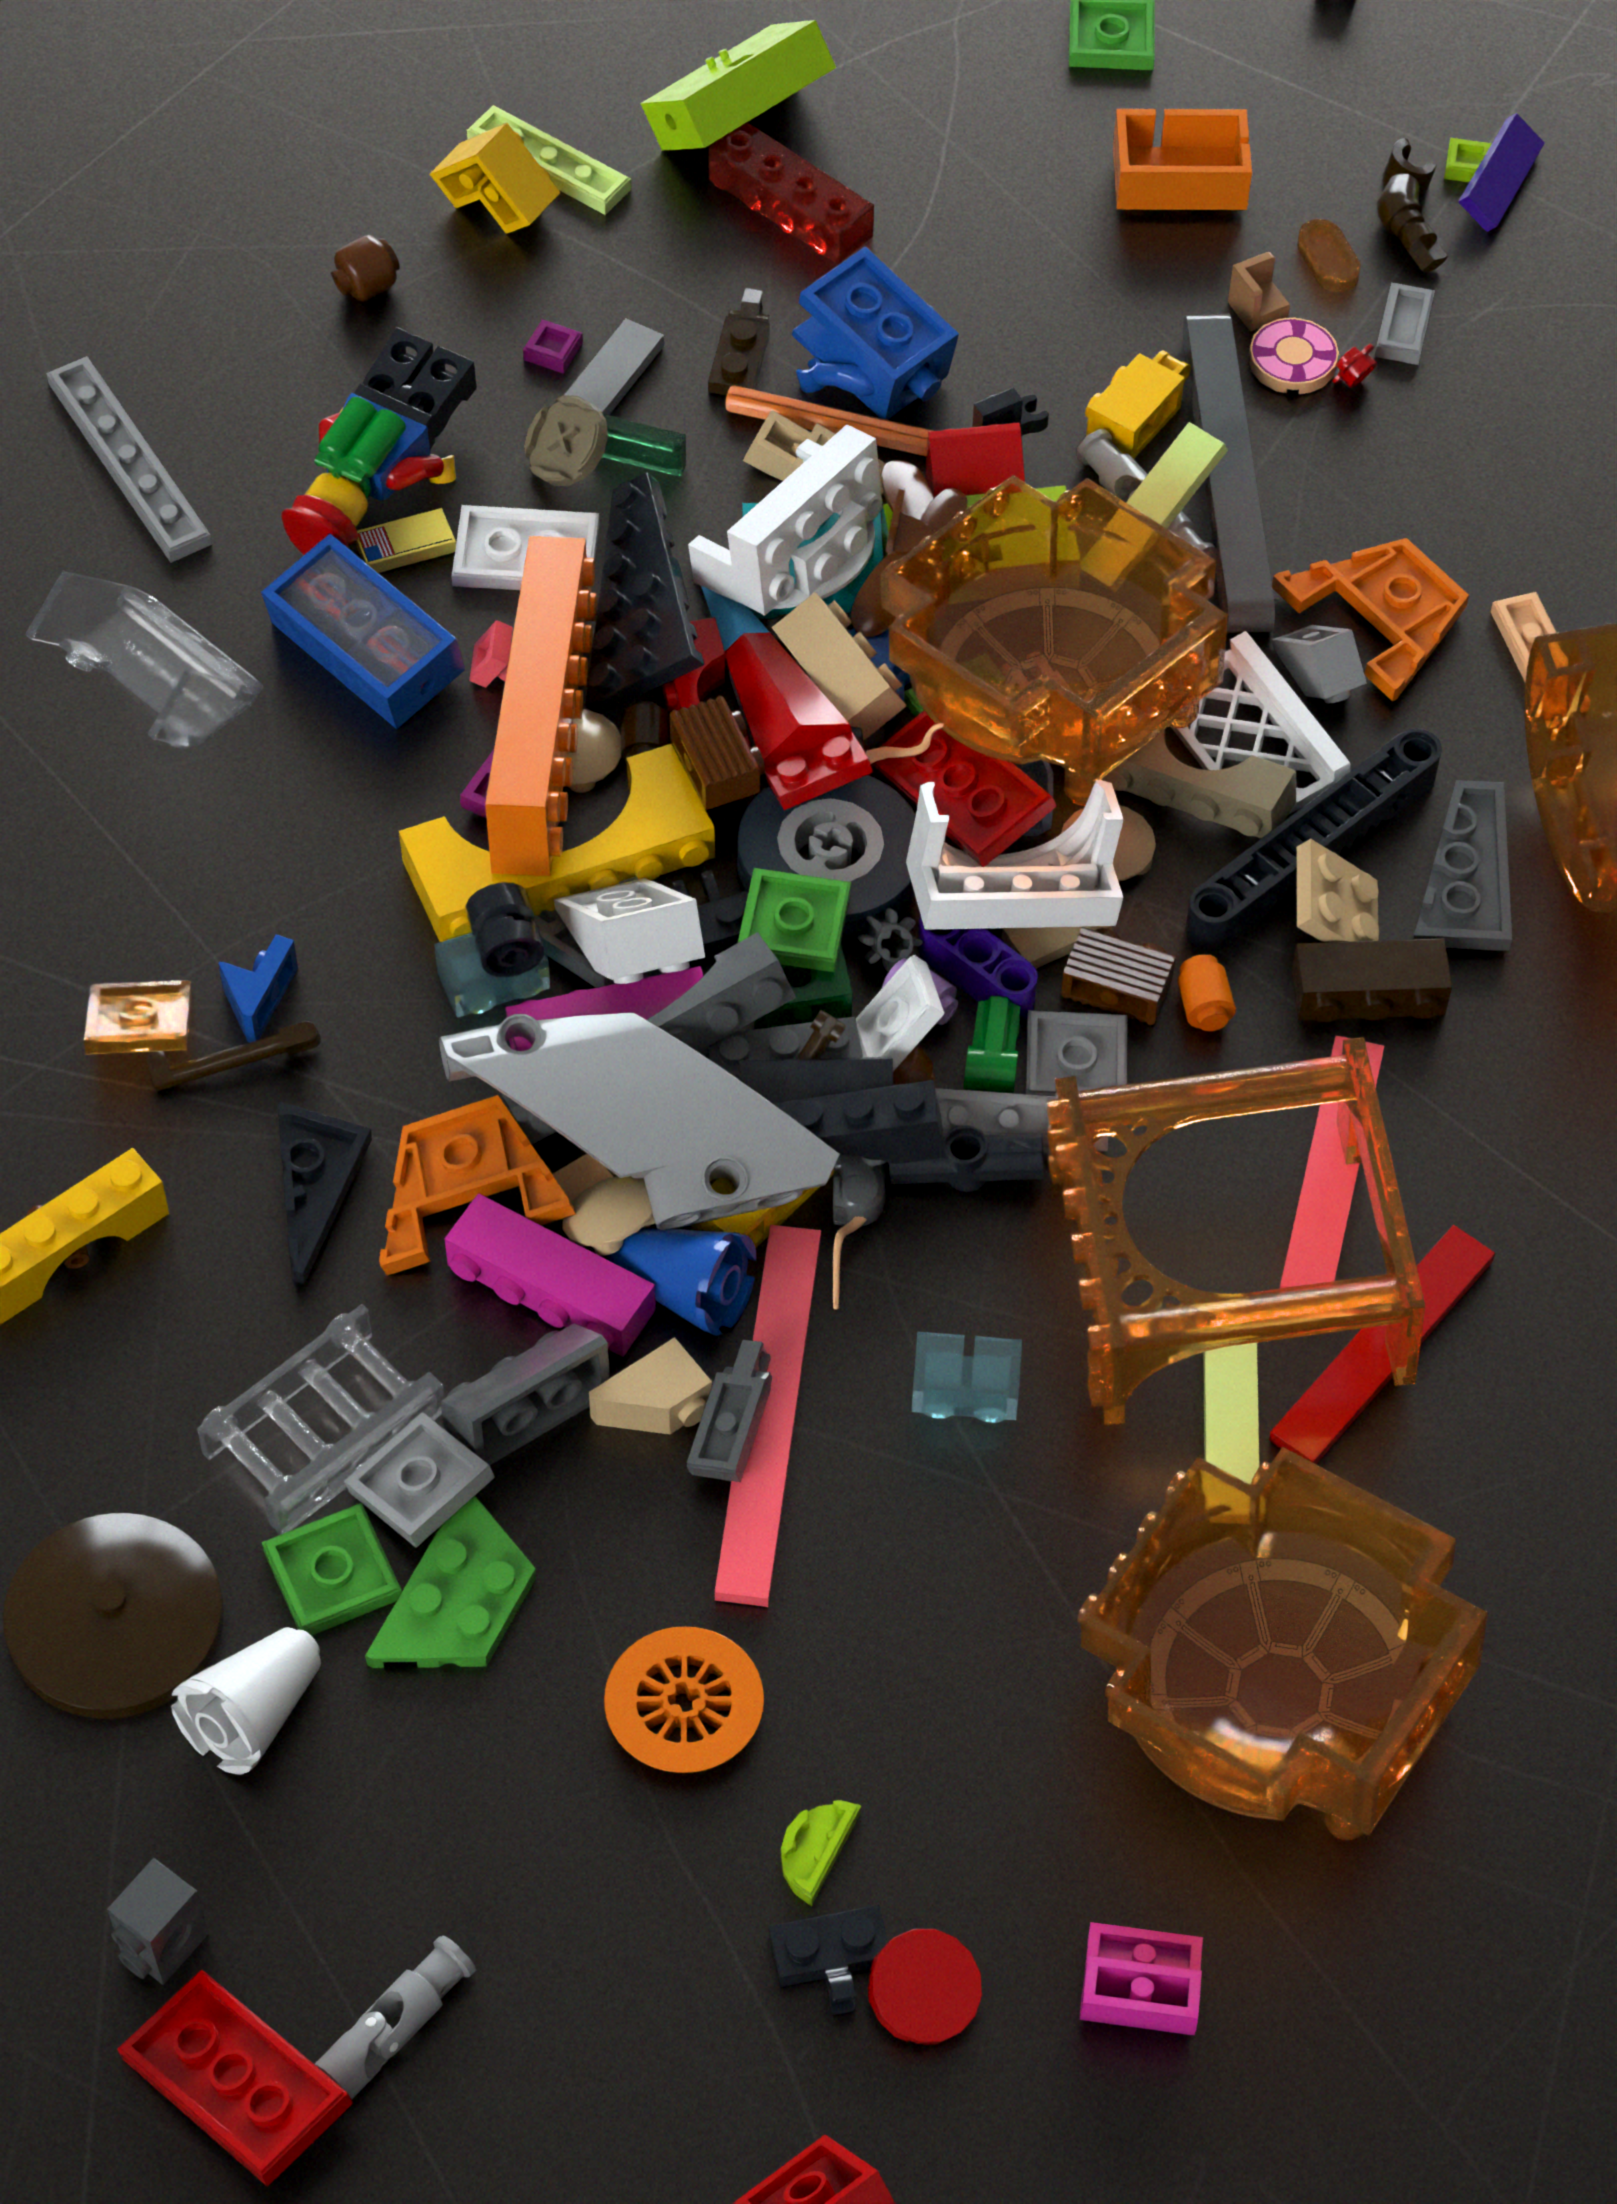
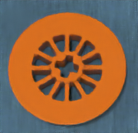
[604,1626,764,1773]

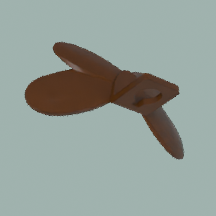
[851,460,968,637]

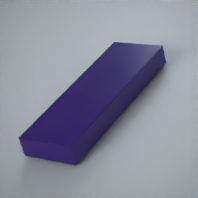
[1458,113,1545,232]

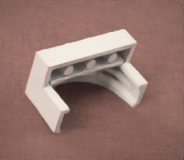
[688,425,882,615]
[906,780,1124,930]

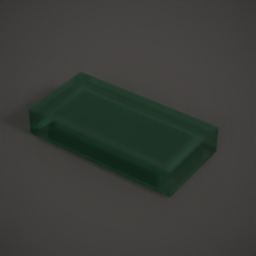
[602,414,686,476]

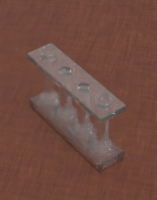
[197,1304,445,1535]

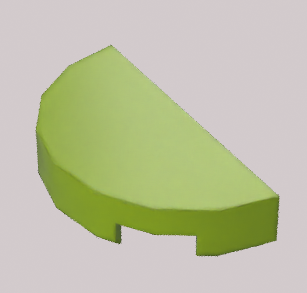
[781,1800,861,1907]

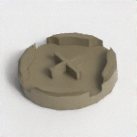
[524,395,608,486]

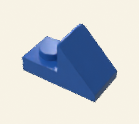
[218,934,298,1042]

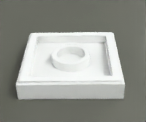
[856,954,945,1071]

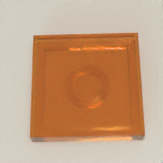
[84,980,193,1055]

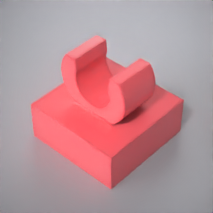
[469,620,513,688]

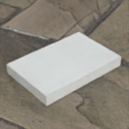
[452,505,600,593]

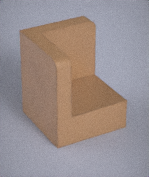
[1228,252,1290,332]

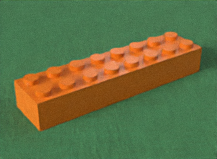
[485,536,597,876]

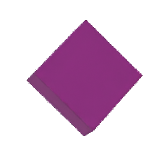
[523,319,583,374]

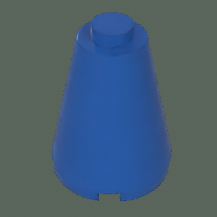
[607,1227,756,1335]

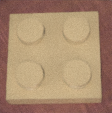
[1296,839,1379,943]

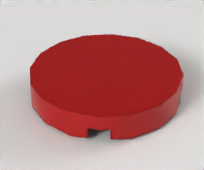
[868,1929,982,2045]

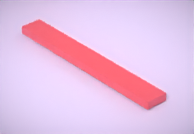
[715,1225,821,1607]

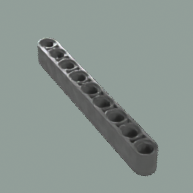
[1183,313,1275,634]

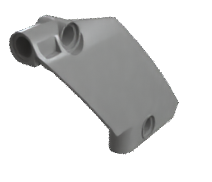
[439,1013,840,1230]

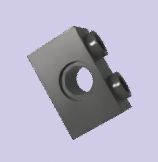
[107,1858,209,1985]

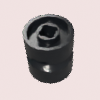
[465,882,544,977]

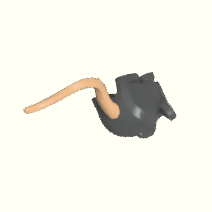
[833,1153,887,1310]

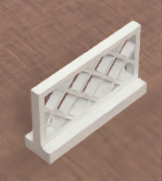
[1151,631,1350,814]

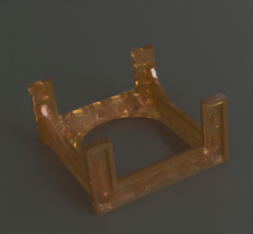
[1046,1037,1425,1426]

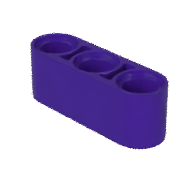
[918,914,1038,1021]

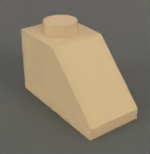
[589,1337,712,1434]

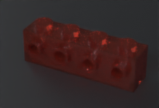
[709,122,874,265]

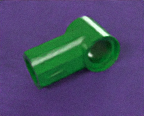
[963,996,1020,1093]

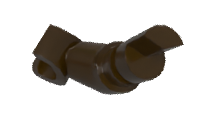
[1377,138,1448,272]

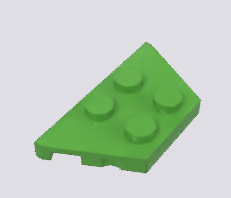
[365,1496,536,1668]

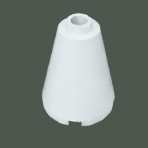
[171,1627,321,1775]

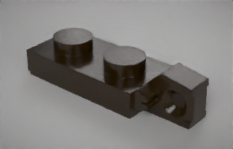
[708,288,770,395]

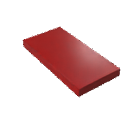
[871,699,1057,867]
[117,1970,353,2187]

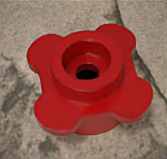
[1332,343,1377,388]

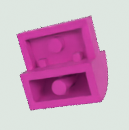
[1080,1922,1203,2035]

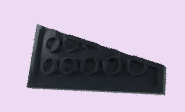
[585,472,704,714]

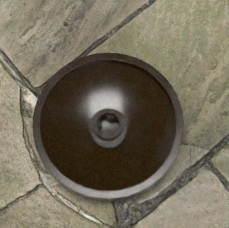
[3,1513,224,1719]

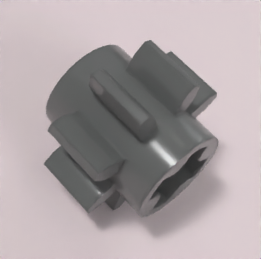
[857,908,922,972]

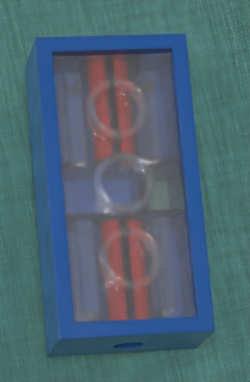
[261,534,466,729]

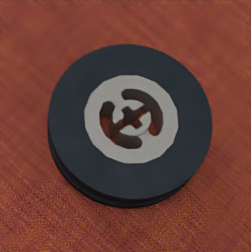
[737,775,916,941]

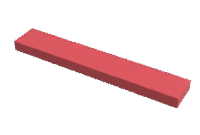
[1278,1035,1384,1306]

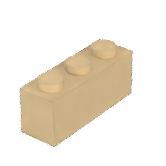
[771,592,907,740]

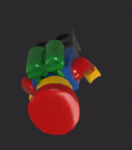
[281,327,477,555]

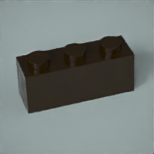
[1291,938,1452,1022]

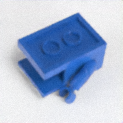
[792,246,959,420]

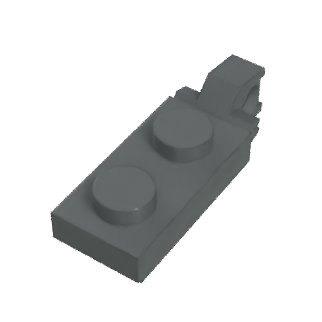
[687,1340,772,1482]

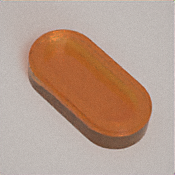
[1297,219,1361,292]

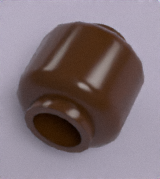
[331,235,400,302]

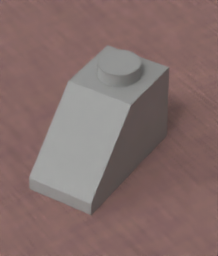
[1271,625,1367,703]

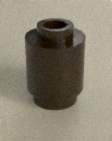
[621,701,669,768]

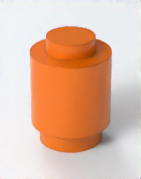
[1177,955,1236,1031]

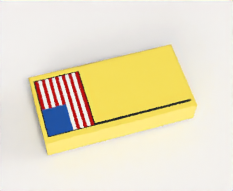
[355,508,456,573]

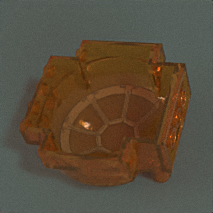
[881,475,1228,805]
[1077,1447,1488,1840]

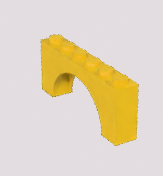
[399,744,715,947]

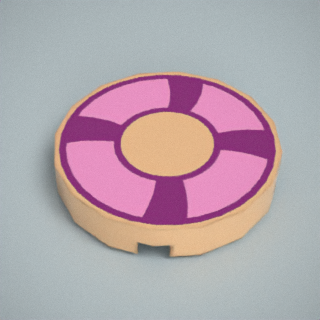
[1249,317,1339,394]

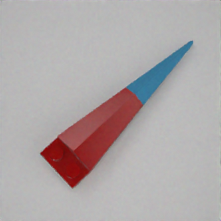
[701,586,873,811]

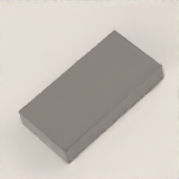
[1375,282,1435,365]

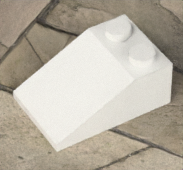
[554,878,705,984]

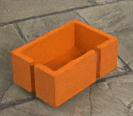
[1113,109,1252,210]

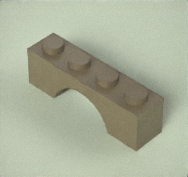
[1096,711,1297,839]

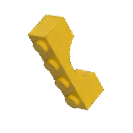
[0,1148,169,1325]

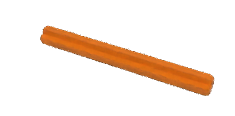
[725,385,934,457]

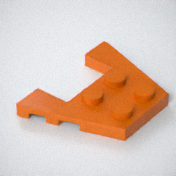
[1272,538,1469,701]
[379,1095,576,1276]

